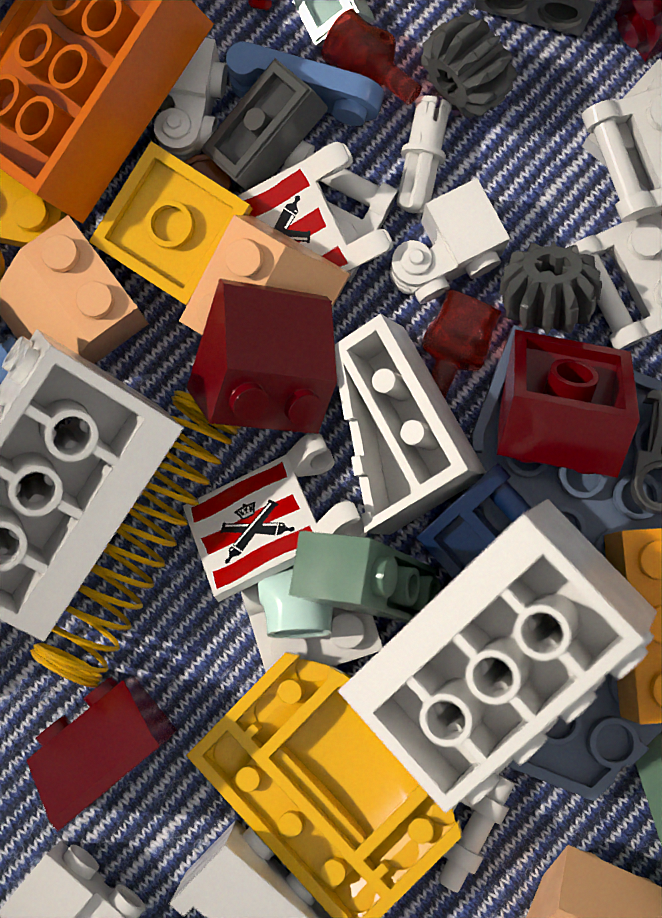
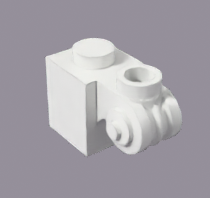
[154,38,227,162]
[390,178,510,304]
[0,841,145,918]

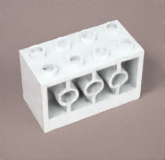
[0,329,184,641]
[338,499,657,813]

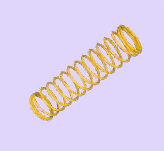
[30,390,241,688]

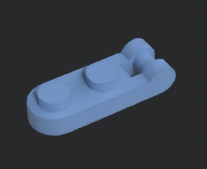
[226,41,385,126]

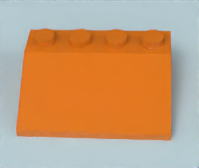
[0,0,214,224]

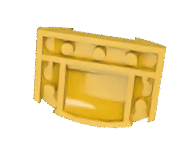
[186,652,462,918]

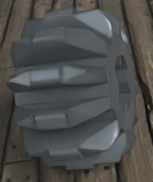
[420,12,517,119]
[500,241,602,336]

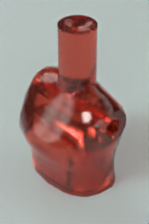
[321,8,422,105]
[421,290,502,398]

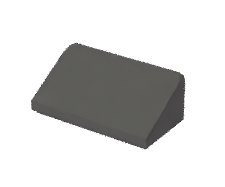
[201,58,328,190]

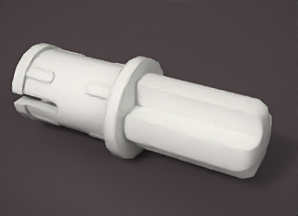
[396,95,452,213]

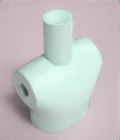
[258,565,333,638]

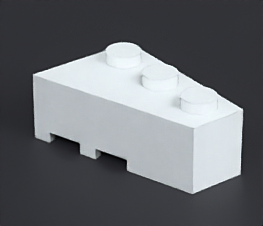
[335,314,487,535]
[169,820,332,918]

